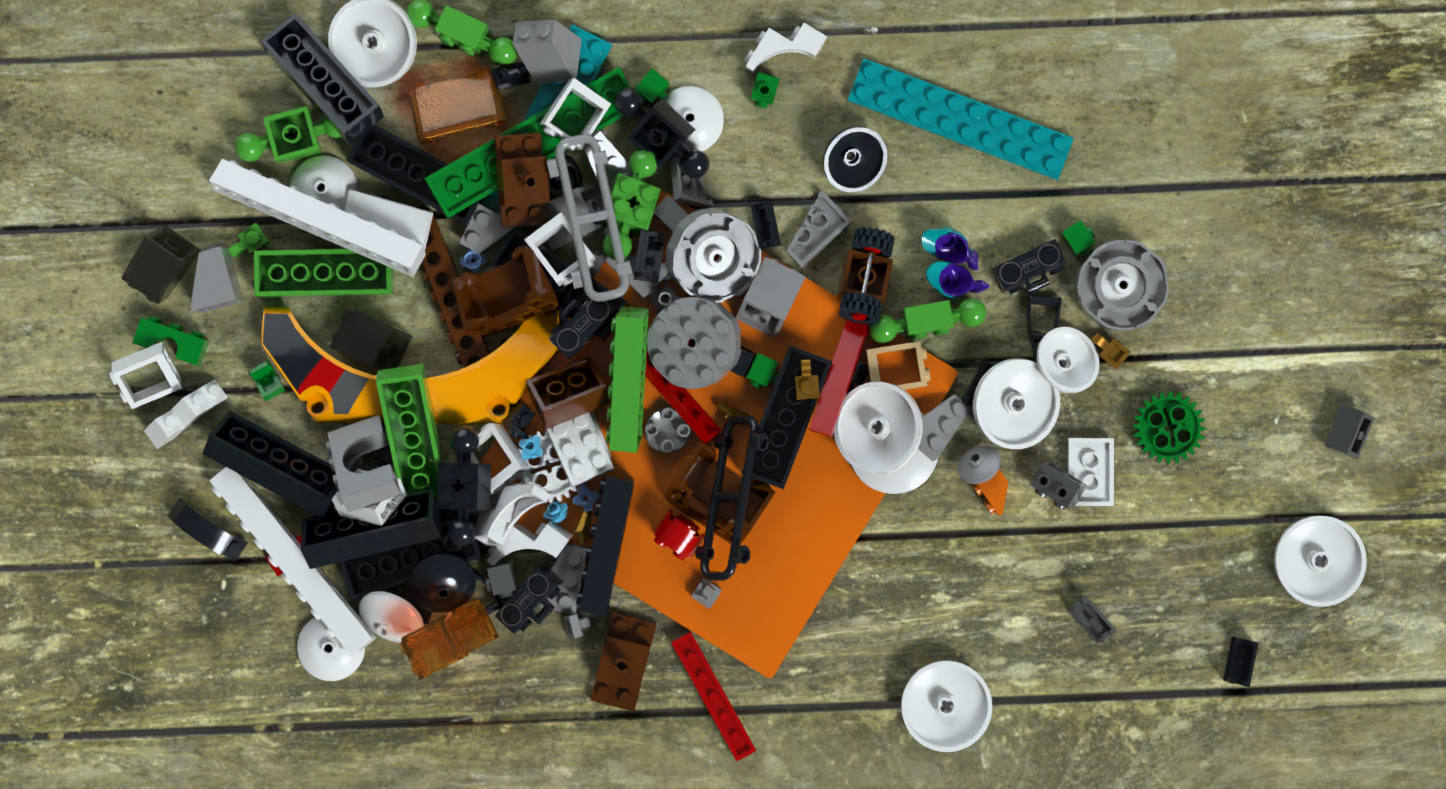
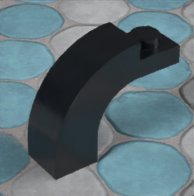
[167,498,248,561]

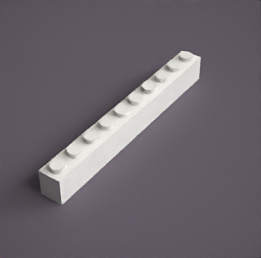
[209,159,426,277]
[209,467,376,656]

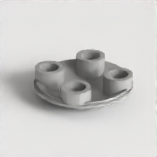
[645,408,690,453]

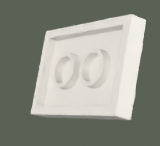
[544,412,614,487]
[1067,438,1114,506]

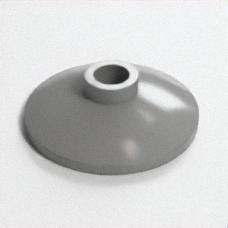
[957,445,1001,484]

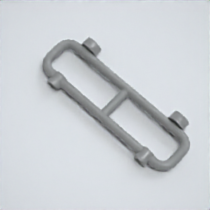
[547,134,632,301]

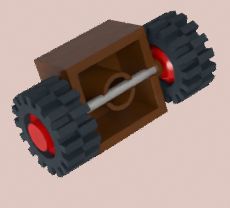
[836,227,895,325]

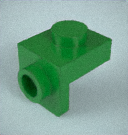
[249,361,286,401]

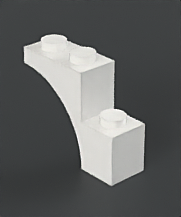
[744,23,827,74]
[144,379,228,449]
[475,483,550,546]
[487,520,573,566]

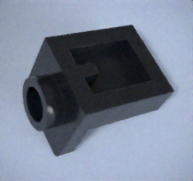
[502,401,536,440]

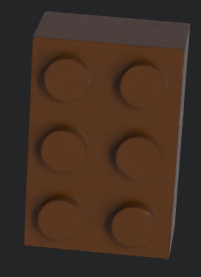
[526,356,610,429]

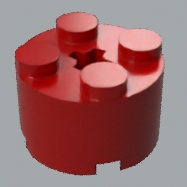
[654,510,705,561]

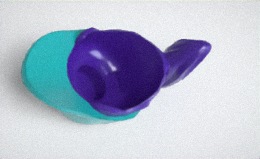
[921,226,979,271]
[925,261,990,298]

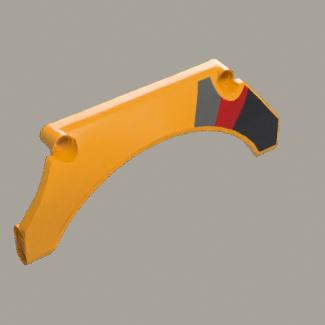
[261,306,559,425]

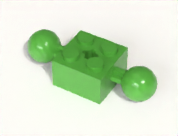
[407,0,518,66]
[235,106,342,164]
[600,150,661,260]
[868,298,987,343]

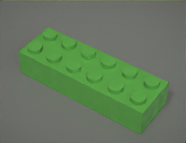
[254,249,395,298]
[606,306,649,453]
[376,364,444,496]

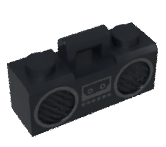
[992,239,1066,295]
[549,290,619,360]
[495,564,563,634]

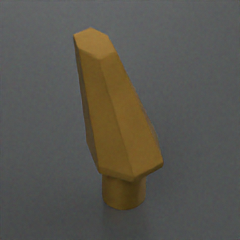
[717,401,750,420]
[573,510,591,544]

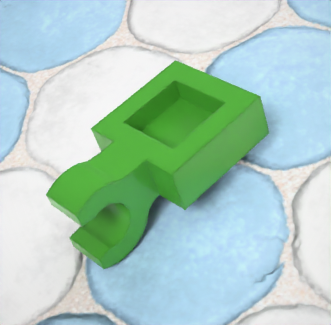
[227,223,270,258]

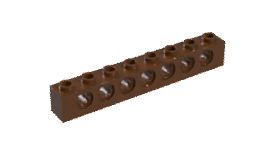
[421,210,490,368]

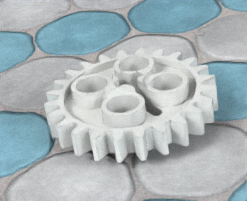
[517,431,583,503]

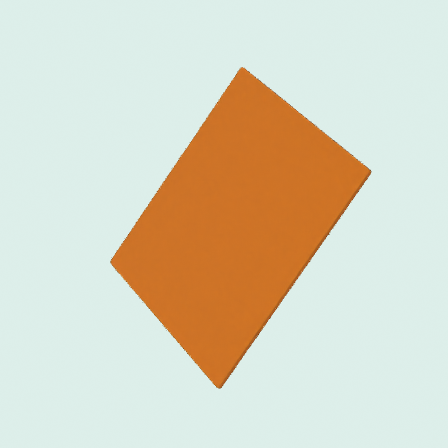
[480,185,958,678]

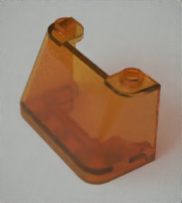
[408,67,509,145]

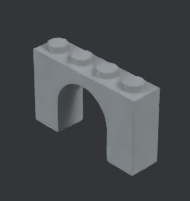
[605,195,688,299]
[326,415,401,513]

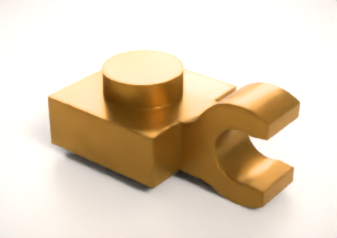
[1090,333,1131,370]
[795,359,820,400]

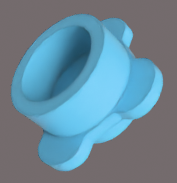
[519,435,543,460]
[543,500,568,523]

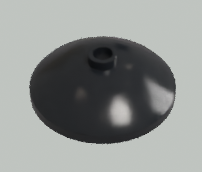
[823,126,887,192]
[407,552,476,613]

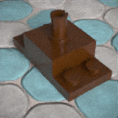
[494,133,550,228]
[590,612,657,712]

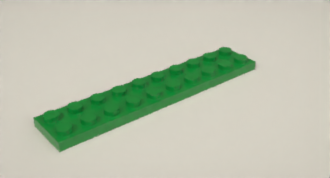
[424,67,630,218]

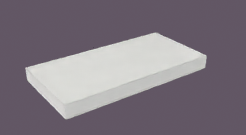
[345,189,433,250]

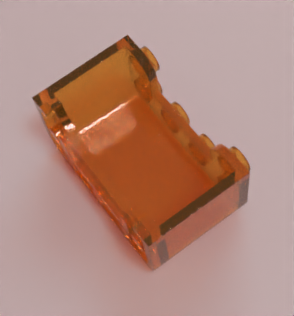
[400,599,499,680]

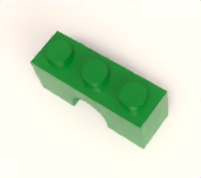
[132,315,209,366]

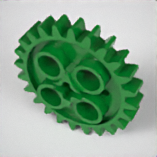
[1131,391,1206,464]

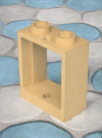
[865,341,931,390]

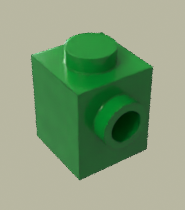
[635,68,670,106]
[750,72,780,109]
[1059,220,1096,257]
[746,353,779,389]

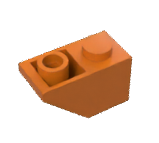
[971,469,1008,516]

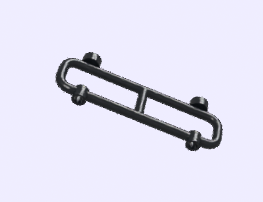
[695,415,769,581]

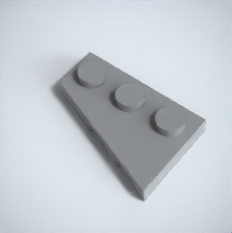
[583,130,633,189]
[787,189,852,269]
[918,394,971,461]
[538,543,587,614]

